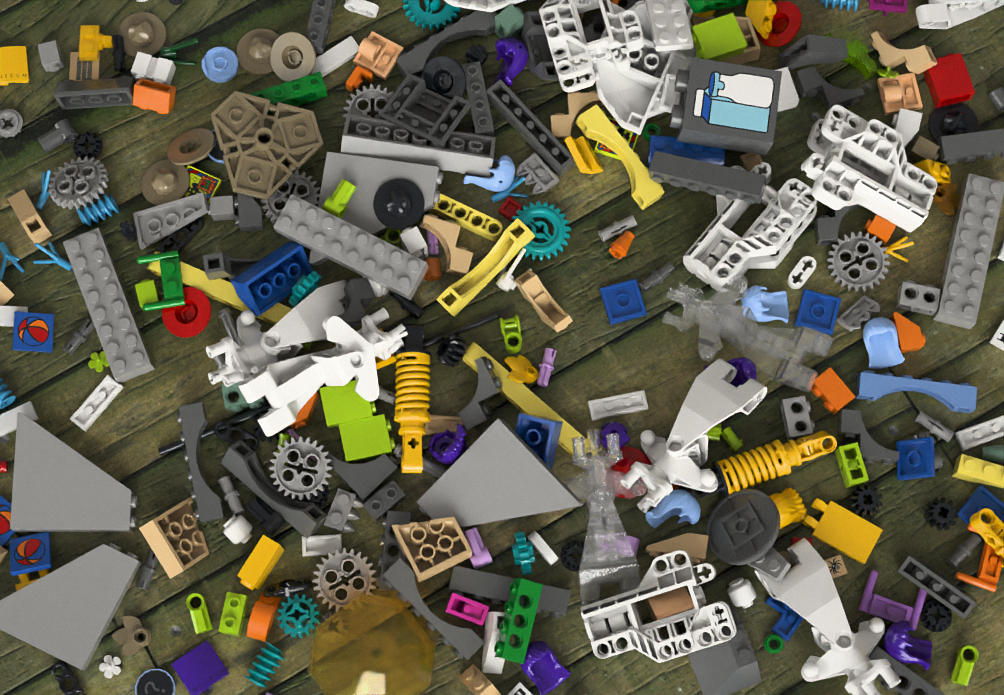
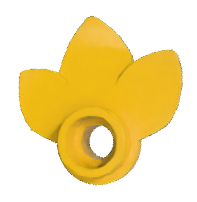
[504,355,539,384]

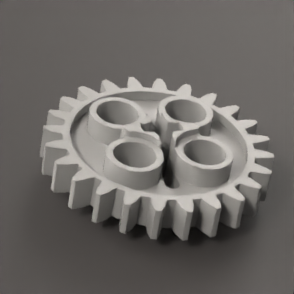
[343,84,394,124]
[48,156,109,210]
[261,170,321,224]
[827,231,890,293]
[269,436,334,500]
[312,547,377,613]

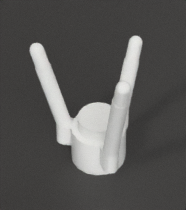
[495,248,532,292]

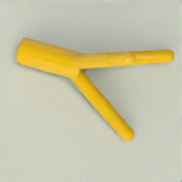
[873,236,914,262]

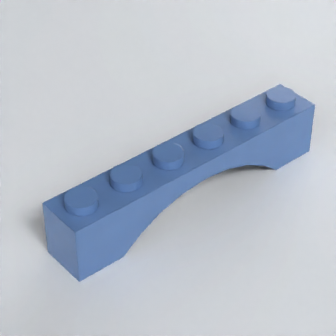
[855,370,977,413]

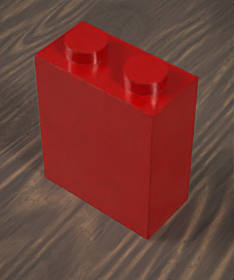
[923,53,975,108]

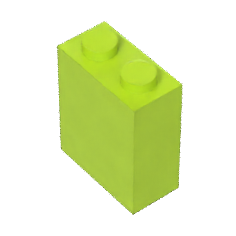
[690,13,748,61]
[319,380,377,428]
[339,414,396,464]

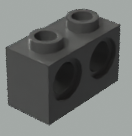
[363,480,407,523]

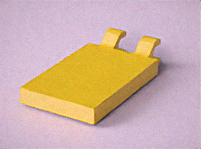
[802,498,883,565]

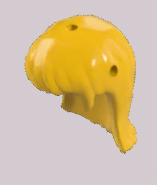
[768,488,807,530]

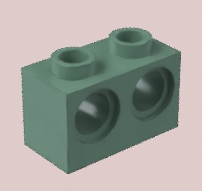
[495,3,524,38]
[221,381,266,412]

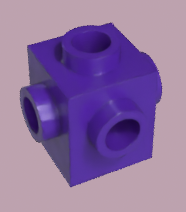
[599,421,630,454]

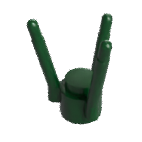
[160,37,199,66]

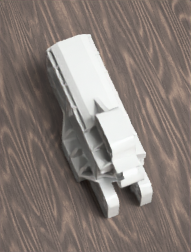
[539,0,644,93]
[801,105,937,233]
[683,162,817,293]
[581,550,737,663]

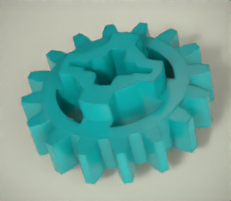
[289,271,322,307]
[511,531,535,575]
[277,594,321,638]

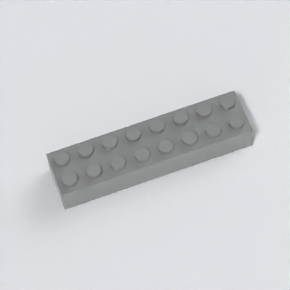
[341,114,496,177]
[933,173,1004,329]
[273,194,429,300]
[63,228,155,384]

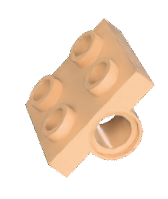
[353,31,404,80]
[877,73,923,115]

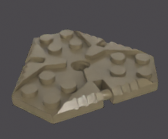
[210,91,323,200]

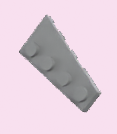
[133,192,209,250]
[748,547,791,582]

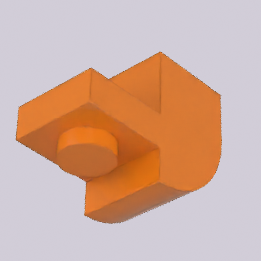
[246,593,281,642]

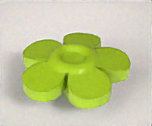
[877,66,899,78]
[88,351,109,372]

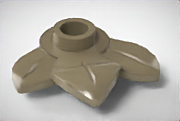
[112,616,152,656]

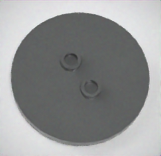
[706,489,780,565]

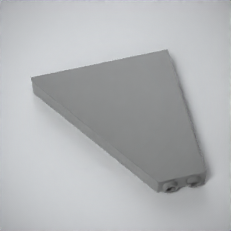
[309,152,443,266]
[10,412,137,532]
[417,418,584,528]
[0,543,141,671]

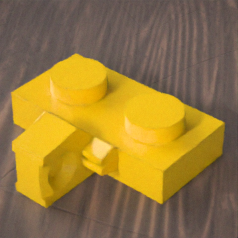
[79,25,113,61]

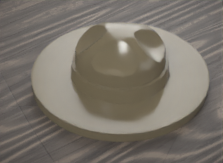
[117,12,167,58]
[236,28,280,75]
[270,32,316,82]
[167,128,215,165]
[141,160,190,206]

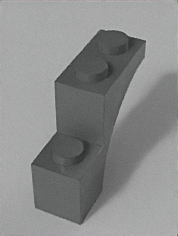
[794,66,865,112]
[814,204,863,246]
[203,252,265,283]
[337,278,375,331]
[458,356,503,430]
[838,409,899,465]

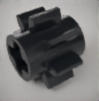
[465,44,488,66]

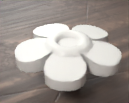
[99,655,121,678]

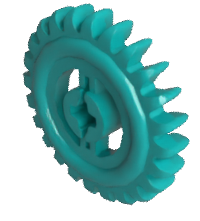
[402,0,461,31]
[509,201,571,262]

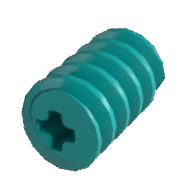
[243,642,285,687]

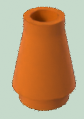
[609,231,635,259]

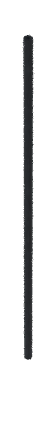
[158,311,501,456]

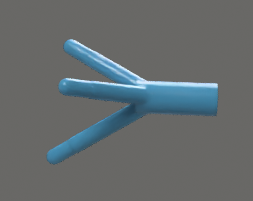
[35,169,51,210]
[491,175,528,203]
[0,242,25,280]
[33,242,72,271]

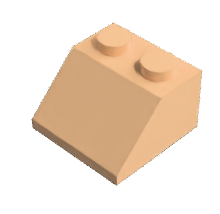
[646,586,695,622]

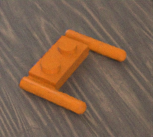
[955,523,1003,592]

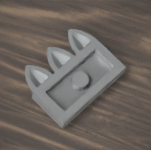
[516,153,559,194]
[837,295,880,331]
[324,488,364,533]

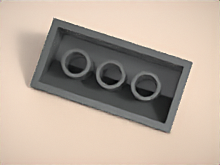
[54,76,135,110]

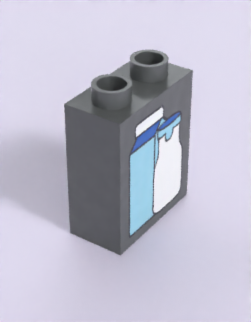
[669,57,782,155]

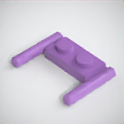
[858,570,927,630]

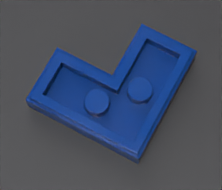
[765,596,803,642]

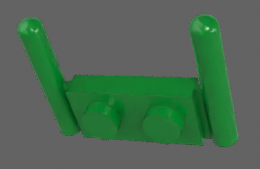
[137,250,185,311]

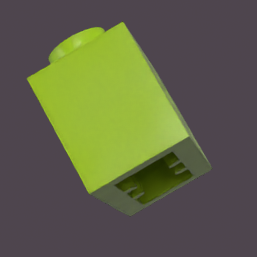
[835,442,869,488]
[218,592,250,637]

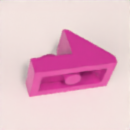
[445,593,489,626]

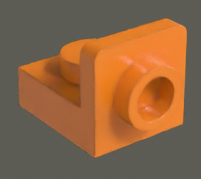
[346,65,374,93]

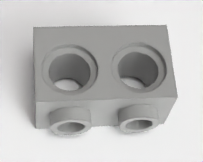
[895,280,941,316]
[779,396,815,441]

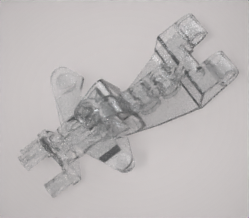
[662,274,833,392]
[564,429,647,605]

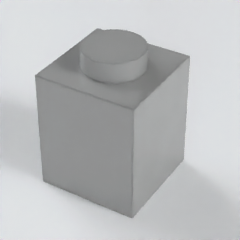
[38,40,64,72]
[208,195,236,221]

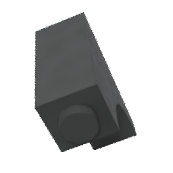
[777,34,848,71]
[326,453,399,502]

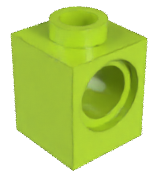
[135,279,161,311]

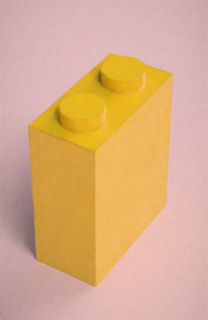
[237,535,285,591]

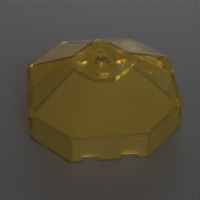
[307,594,435,695]

